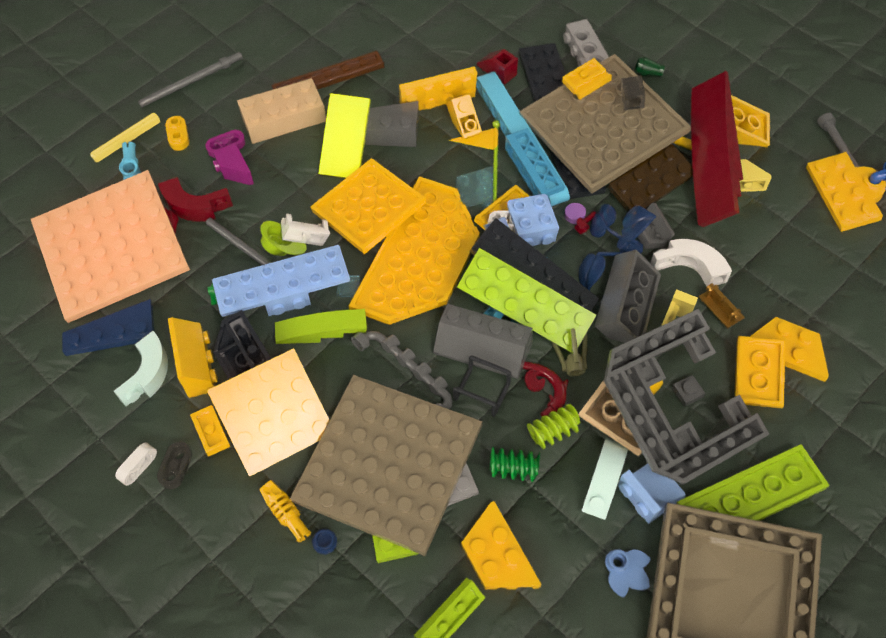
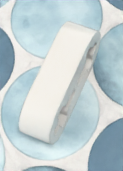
[116,443,157,486]

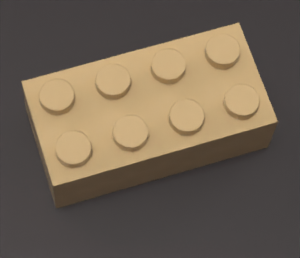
[237,78,326,144]

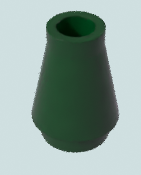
[635,56,665,77]

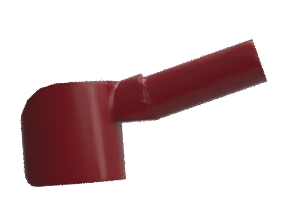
[574,211,596,234]

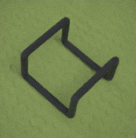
[453,356,512,417]

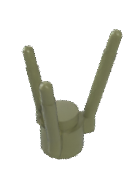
[551,328,587,376]

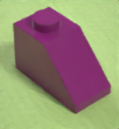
[212,143,254,185]

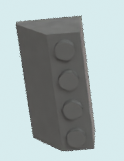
[595,250,661,343]
[433,304,533,379]

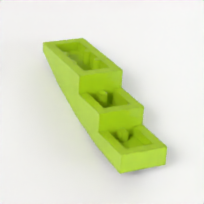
[275,309,367,344]

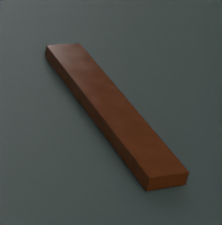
[271,51,385,90]

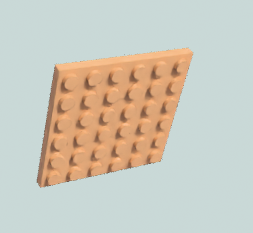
[31,170,190,323]

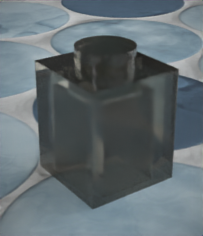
[620,76,645,110]

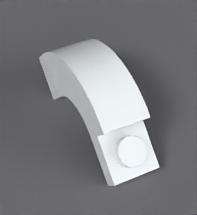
[650,239,732,287]

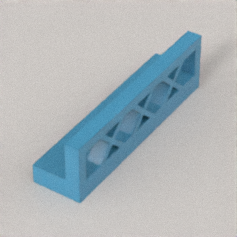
[505,128,565,199]

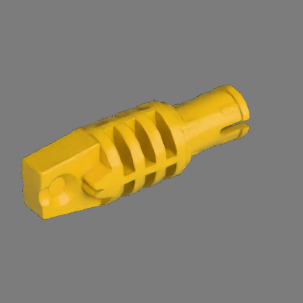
[260,480,311,542]

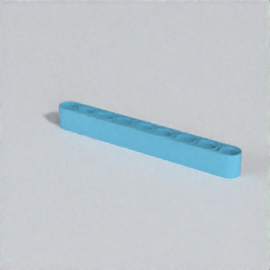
[476,71,570,207]

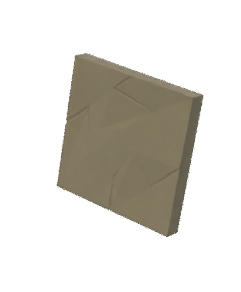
[647,503,822,638]

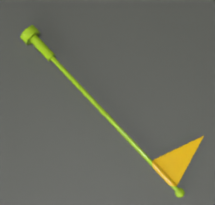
[449,120,500,202]

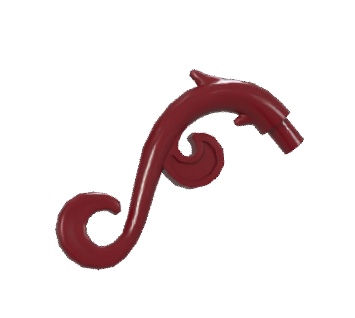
[522,361,569,417]

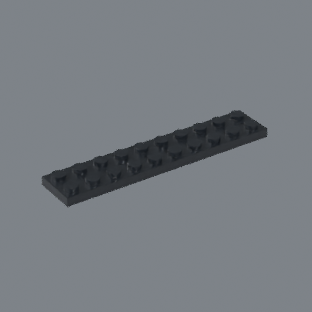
[518,43,606,199]

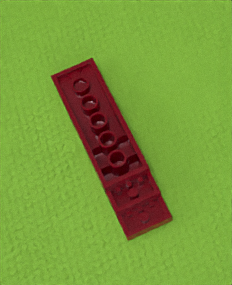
[691,71,744,227]

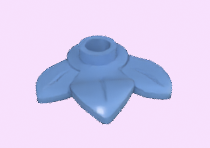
[605,549,650,597]

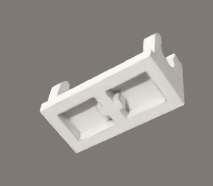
[281,213,330,246]

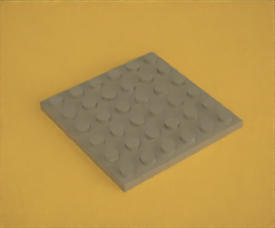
[519,54,691,194]
[290,375,482,556]

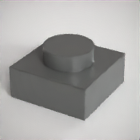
[672,375,706,407]

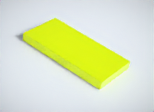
[318,93,371,178]

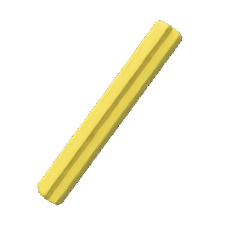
[90,113,160,162]

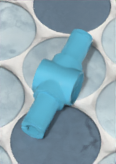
[119,142,142,180]

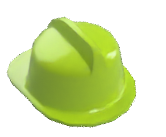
[260,221,307,256]

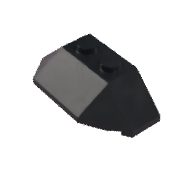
[213,310,271,379]

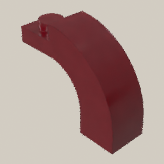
[158,177,233,222]

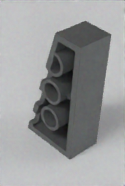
[364,101,419,147]

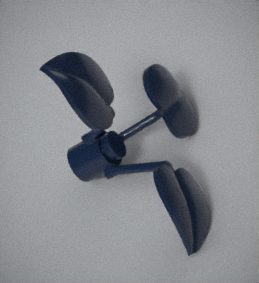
[579,204,657,291]

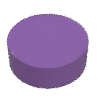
[565,203,586,224]

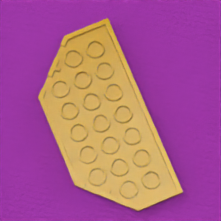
[349,176,480,325]

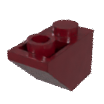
[477,49,518,85]

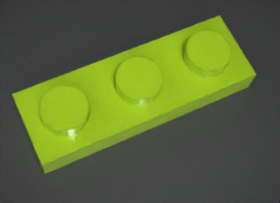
[413,578,485,638]

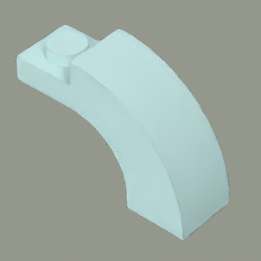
[114,331,168,406]
[582,437,628,519]

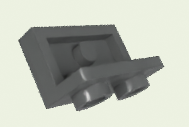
[638,203,675,249]

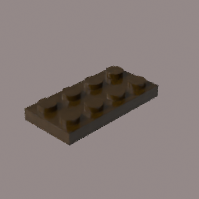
[607,143,693,212]

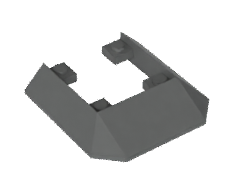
[604,309,769,484]

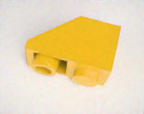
[446,94,482,138]

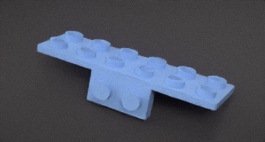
[212,245,350,317]

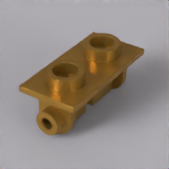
[699,283,745,329]

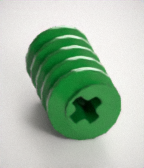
[490,447,540,482]

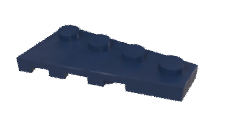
[62,299,154,356]

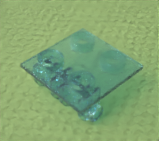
[456,166,494,209]

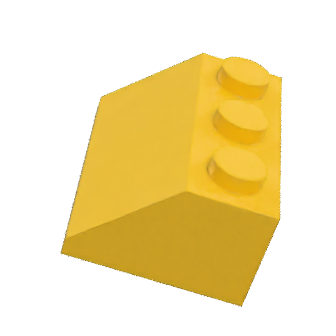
[168,317,218,398]

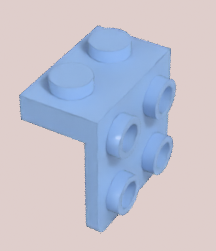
[507,194,559,246]
[618,464,685,524]

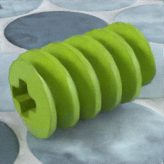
[527,404,580,450]

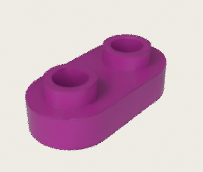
[206,130,245,158]

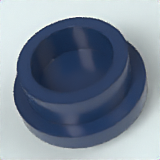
[312,529,337,555]

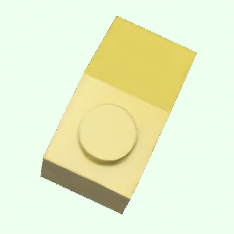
[740,159,771,192]

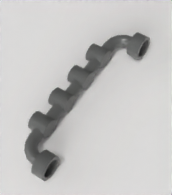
[351,331,453,410]

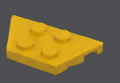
[750,317,829,382]
[461,501,541,589]

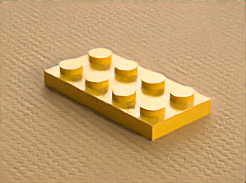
[399,66,477,111]

